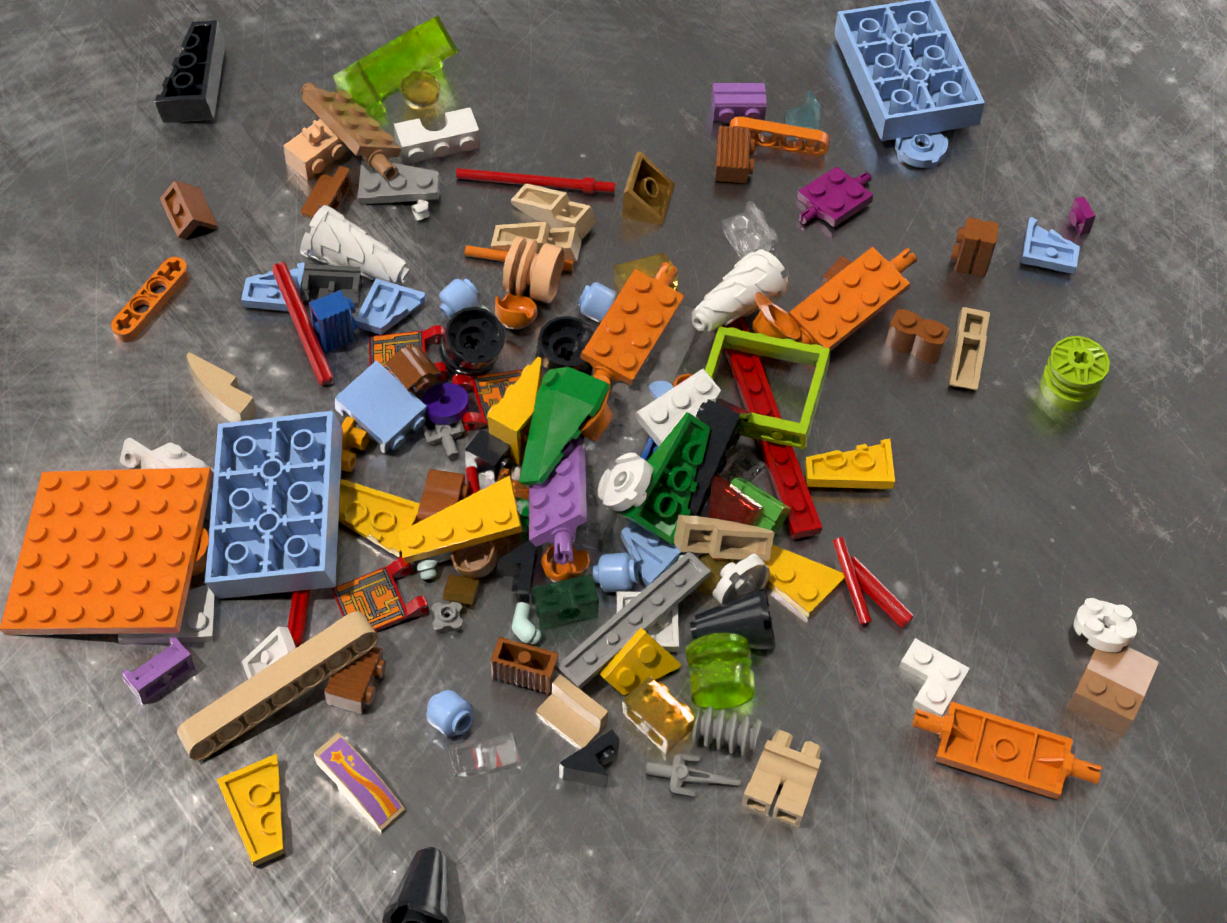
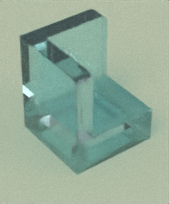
[784,91,822,130]

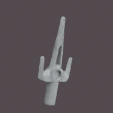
[422,420,465,460]
[646,753,741,796]

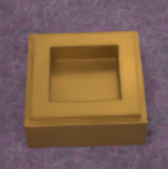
[443,574,479,605]

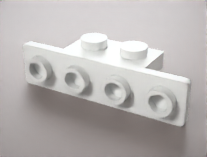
[120,438,214,520]

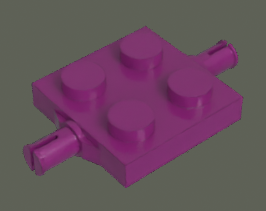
[797,166,873,227]

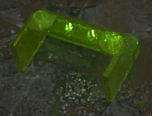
[332,15,459,110]

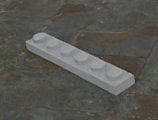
[556,551,711,689]

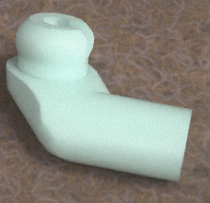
[417,551,453,580]
[512,602,542,645]

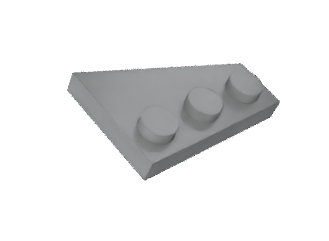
[358,157,441,204]

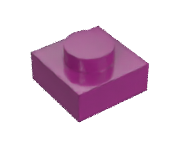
[1069,196,1096,235]

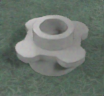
[431,602,463,632]

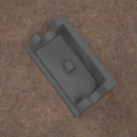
[302,264,362,308]

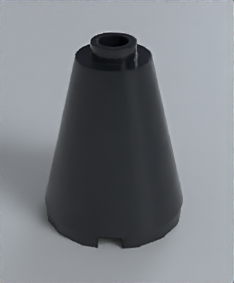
[690,588,776,650]
[382,847,450,923]

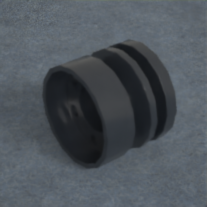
[439,307,505,377]
[535,316,595,377]

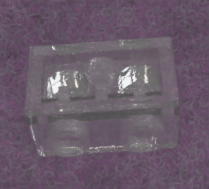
[721,201,778,259]

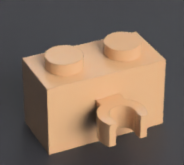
[283,119,347,180]

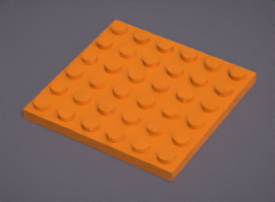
[0,467,214,635]

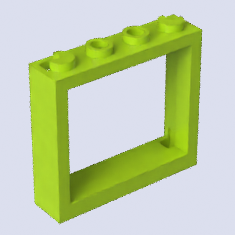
[705,326,830,449]

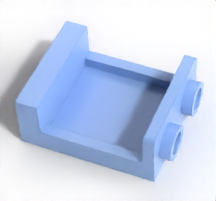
[335,360,426,454]

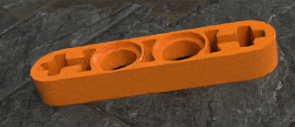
[729,117,830,156]
[111,257,188,343]

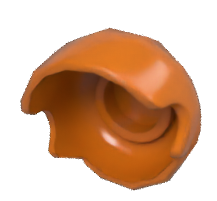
[495,293,538,329]
[541,543,591,585]

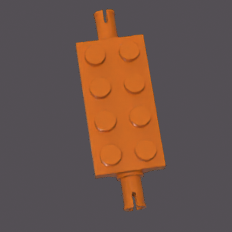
[789,246,917,351]
[580,262,685,386]
[911,701,1102,800]

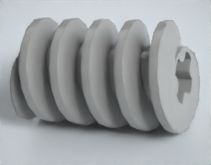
[692,706,762,757]

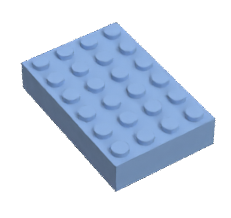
[834,0,985,141]
[205,411,343,599]

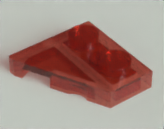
[708,475,764,526]

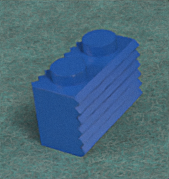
[309,290,358,354]

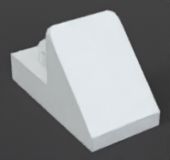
[242,626,296,679]

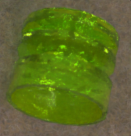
[685,633,756,710]

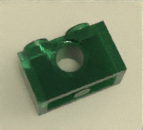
[532,574,599,631]

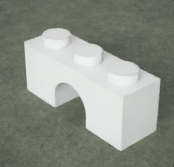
[394,107,480,165]

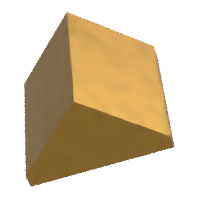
[622,151,675,225]

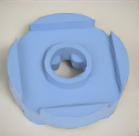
[895,131,948,169]

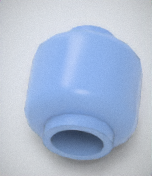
[439,278,481,319]
[577,282,617,323]
[593,552,639,593]
[426,690,474,737]

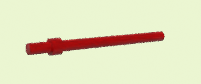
[456,168,616,194]

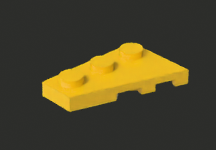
[805,438,895,489]

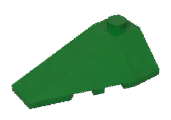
[519,367,610,486]
[613,412,711,546]

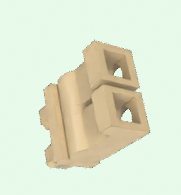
[741,730,822,828]

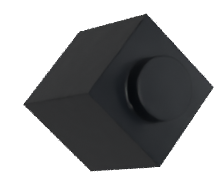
[465,429,512,481]

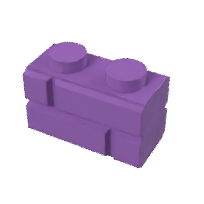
[711,83,767,123]

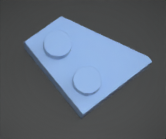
[1021,217,1080,274]
[355,278,426,335]
[621,522,684,587]

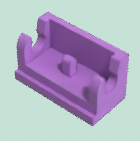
[121,636,195,704]

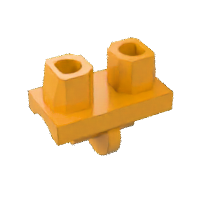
[341,416,369,472]

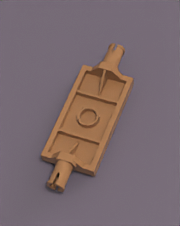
[301,82,402,180]

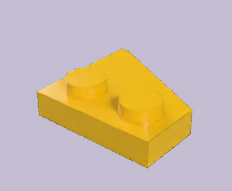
[599,628,682,696]

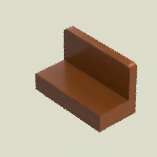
[301,166,352,219]
[159,180,217,240]

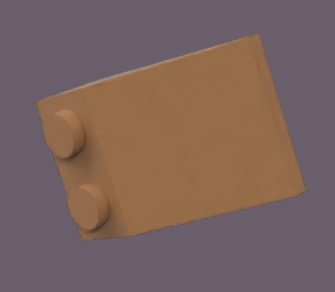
[1067,646,1159,737]

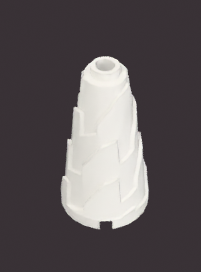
[300,205,410,285]
[692,249,789,332]

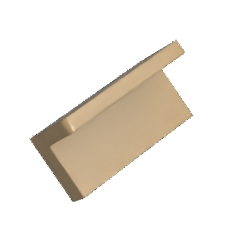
[537,674,608,749]

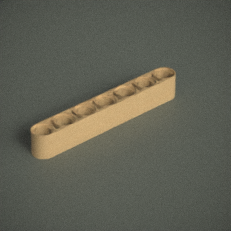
[177,611,379,760]

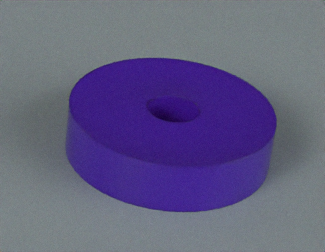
[422,383,469,425]

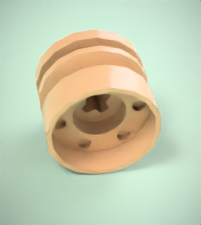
[502,236,565,304]

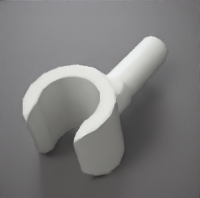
[412,200,430,221]

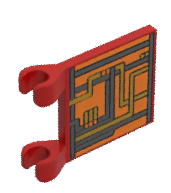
[368,325,448,382]
[452,369,523,432]
[331,556,429,632]

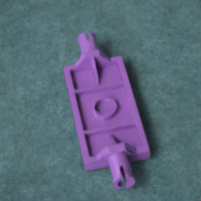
[529,435,587,565]

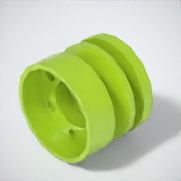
[1040,336,1110,412]

